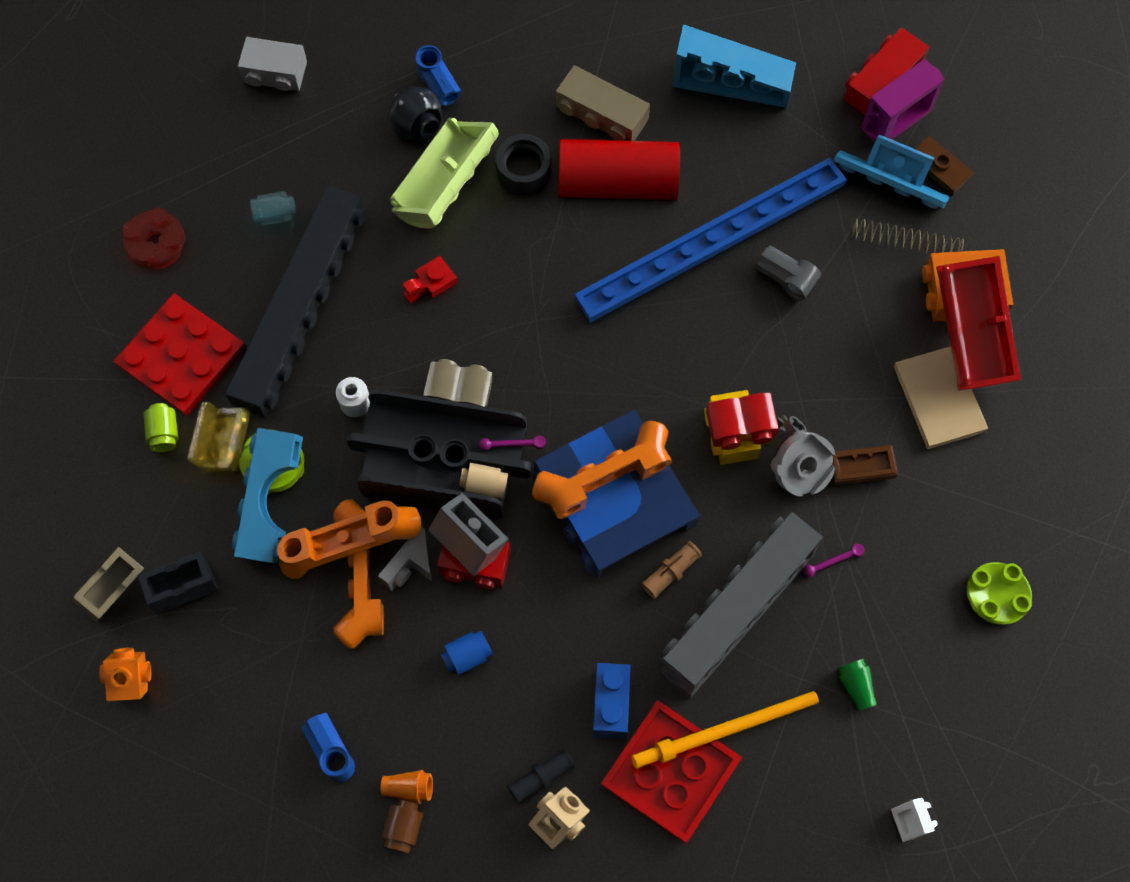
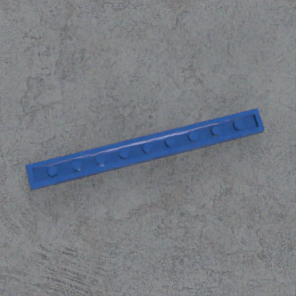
[575,157,847,323]

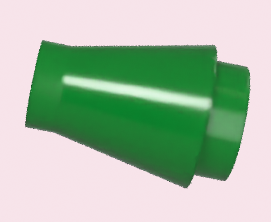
[838,659,877,711]

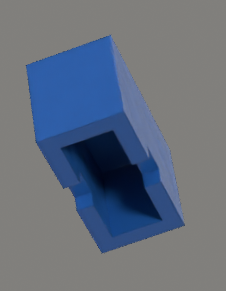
[593,663,631,739]

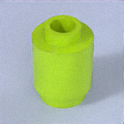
[143,403,178,452]

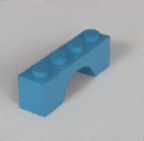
[232,428,303,564]

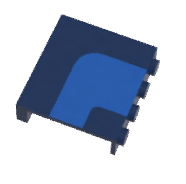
[532,409,700,579]

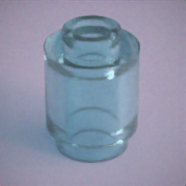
[250,191,296,225]

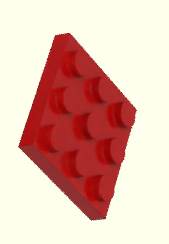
[113,293,247,417]
[601,700,742,844]

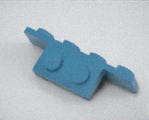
[834,134,949,209]

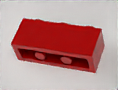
[844,27,929,115]

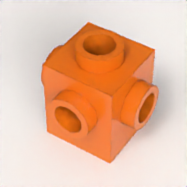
[99,647,151,701]

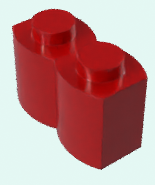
[706,393,779,450]

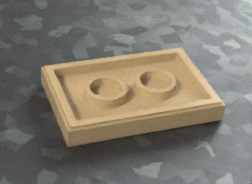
[893,347,988,450]

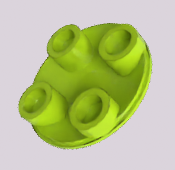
[967,562,1032,625]

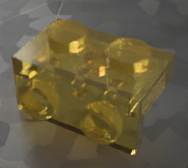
[187,402,251,472]

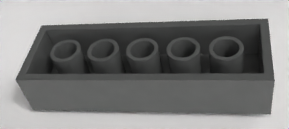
[660,512,823,699]

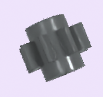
[769,415,807,452]

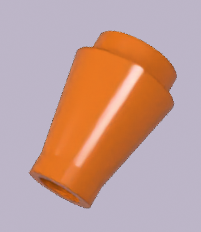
[381,770,433,804]

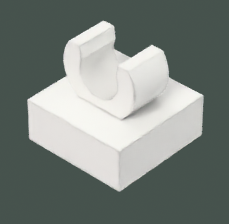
[891,798,938,842]

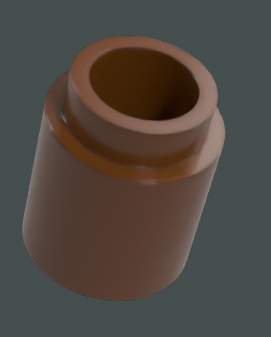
[382,800,423,854]

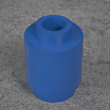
[441,631,493,675]

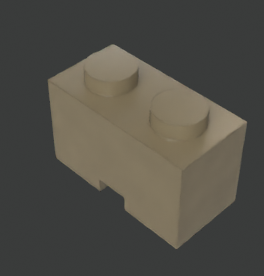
[72,547,144,622]

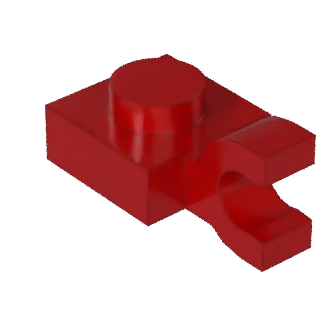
[402,256,457,304]

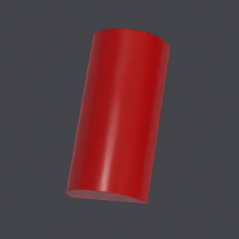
[559,139,680,200]

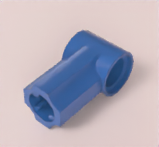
[416,45,461,106]
[301,713,355,783]

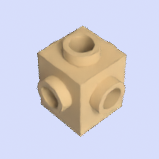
[528,786,590,849]

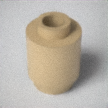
[459,463,508,499]

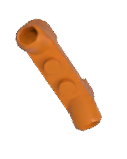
[532,421,672,519]
[333,499,384,649]
[277,500,421,579]

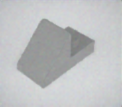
[378,527,432,592]

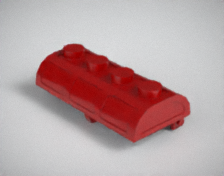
[936,256,1021,391]

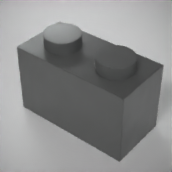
[429,493,508,576]

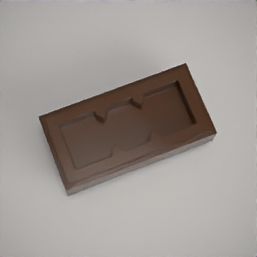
[915,136,974,196]
[832,445,898,485]

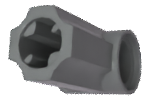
[756,245,821,301]

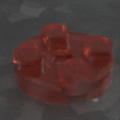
[123,208,186,269]

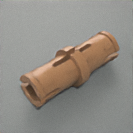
[641,541,702,599]

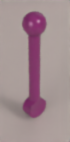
[479,435,546,451]
[803,544,865,577]

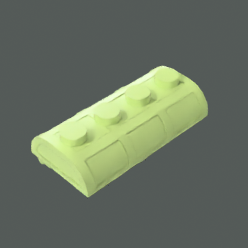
[390,118,499,229]

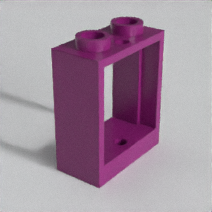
[861,59,945,142]

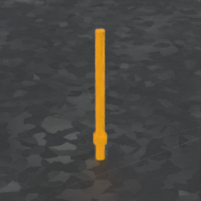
[631,691,819,768]

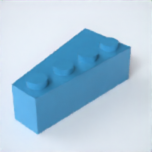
[673,24,796,108]

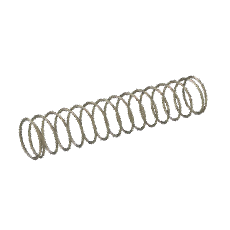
[851,217,964,253]

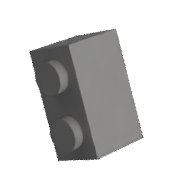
[238,37,307,91]

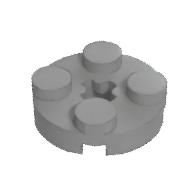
[771,430,835,496]

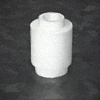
[336,377,370,417]

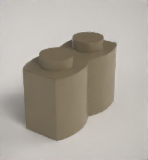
[423,359,493,407]

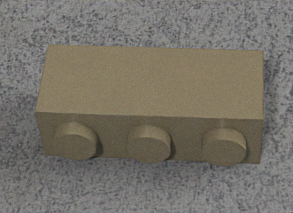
[556,65,650,141]

